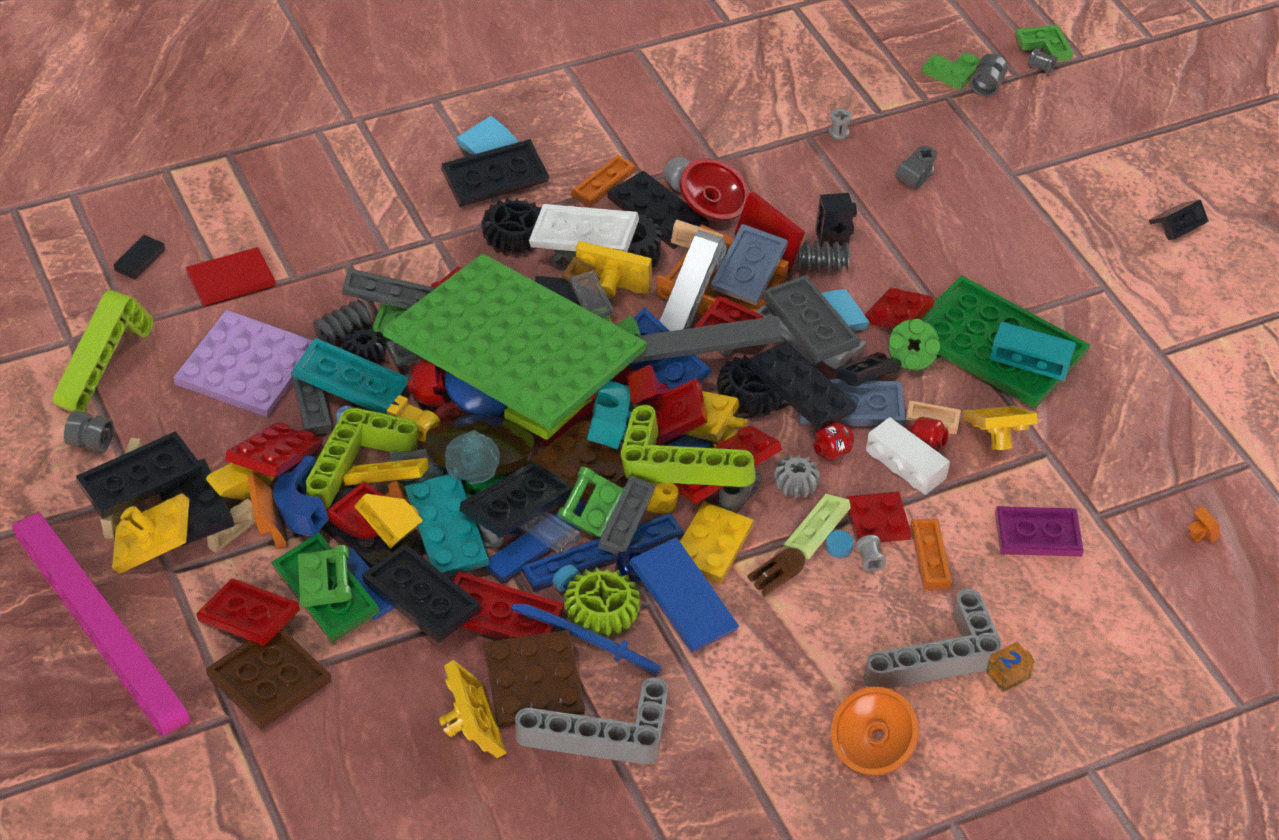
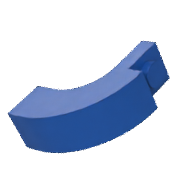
[273,456,329,537]

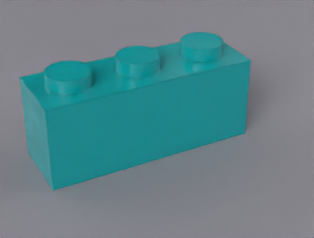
[990,322,1076,381]

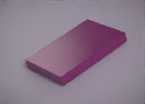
[995,506,1084,557]

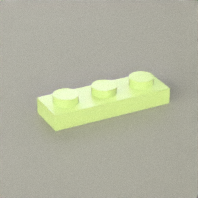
[784,494,851,559]

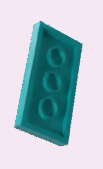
[292,338,409,414]
[405,472,489,577]

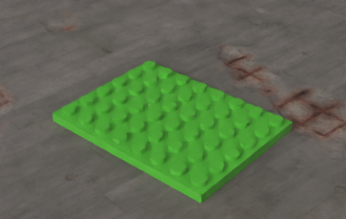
[383,253,647,430]

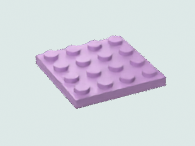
[174,310,313,418]

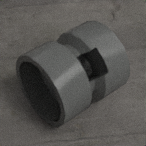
[970,54,1008,97]
[64,411,114,453]

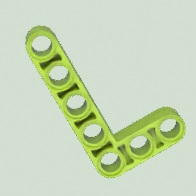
[53,289,153,412]
[621,405,756,487]
[306,408,418,510]

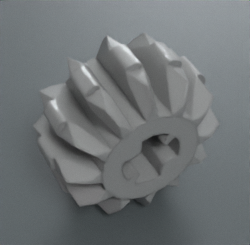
[774,454,820,499]

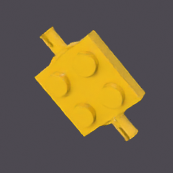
[681,391,748,442]

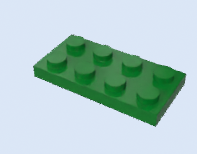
[271,533,380,643]

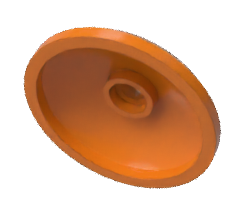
[831,687,919,776]

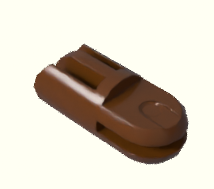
[747,548,805,597]

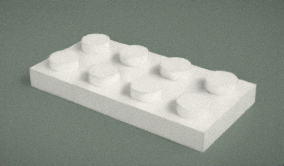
[529,204,639,252]

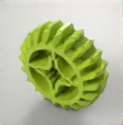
[564,567,641,638]

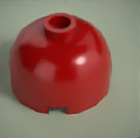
[407,358,452,408]

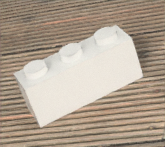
[866,417,950,495]

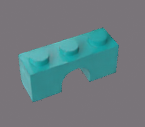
[587,381,633,449]

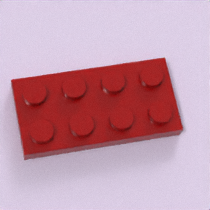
[225,422,323,478]
[672,425,782,504]
[453,571,564,640]

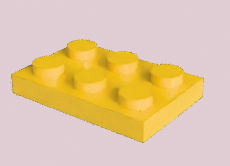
[680,501,754,584]

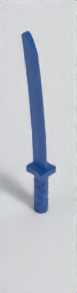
[511,604,662,676]

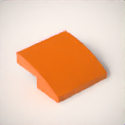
[247,474,288,549]

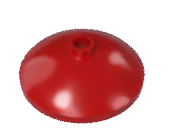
[680,158,749,221]

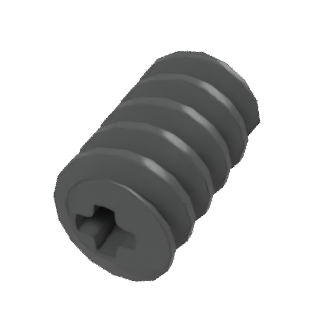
[798,240,850,273]
[313,299,372,346]

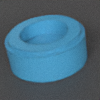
[825,530,854,558]
[552,564,581,592]

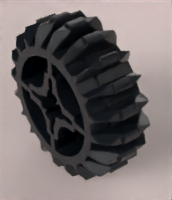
[481,198,542,255]
[716,355,784,417]

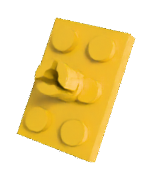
[576,241,652,298]
[963,406,1038,450]
[112,493,189,574]
[439,660,507,759]

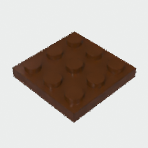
[530,417,627,505]
[206,628,331,729]
[483,630,585,727]

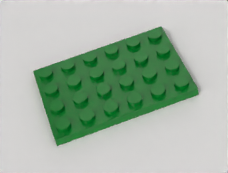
[911,275,1090,409]

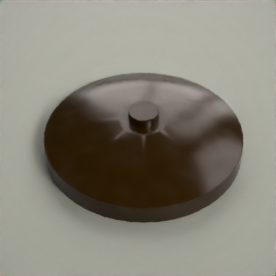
[425,414,534,476]

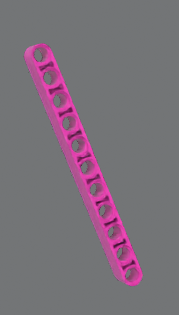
[12,512,190,737]

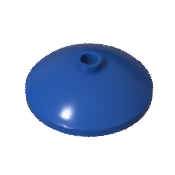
[445,371,508,417]

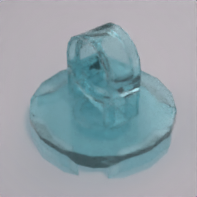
[445,430,500,484]

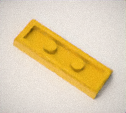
[343,458,430,486]

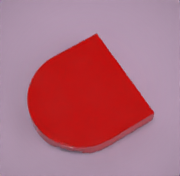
[326,481,385,538]

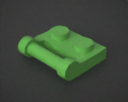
[557,466,624,539]
[298,545,352,608]

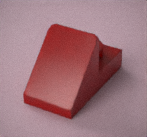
[628,365,669,405]

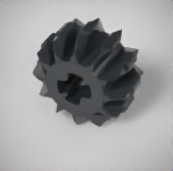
[342,327,387,364]

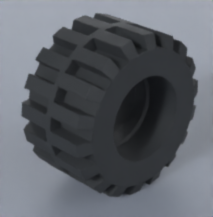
[627,214,662,269]

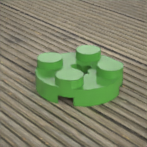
[888,319,940,371]

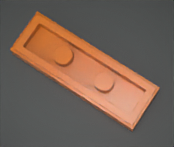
[571,155,636,208]
[910,519,952,590]

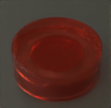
[434,402,461,420]

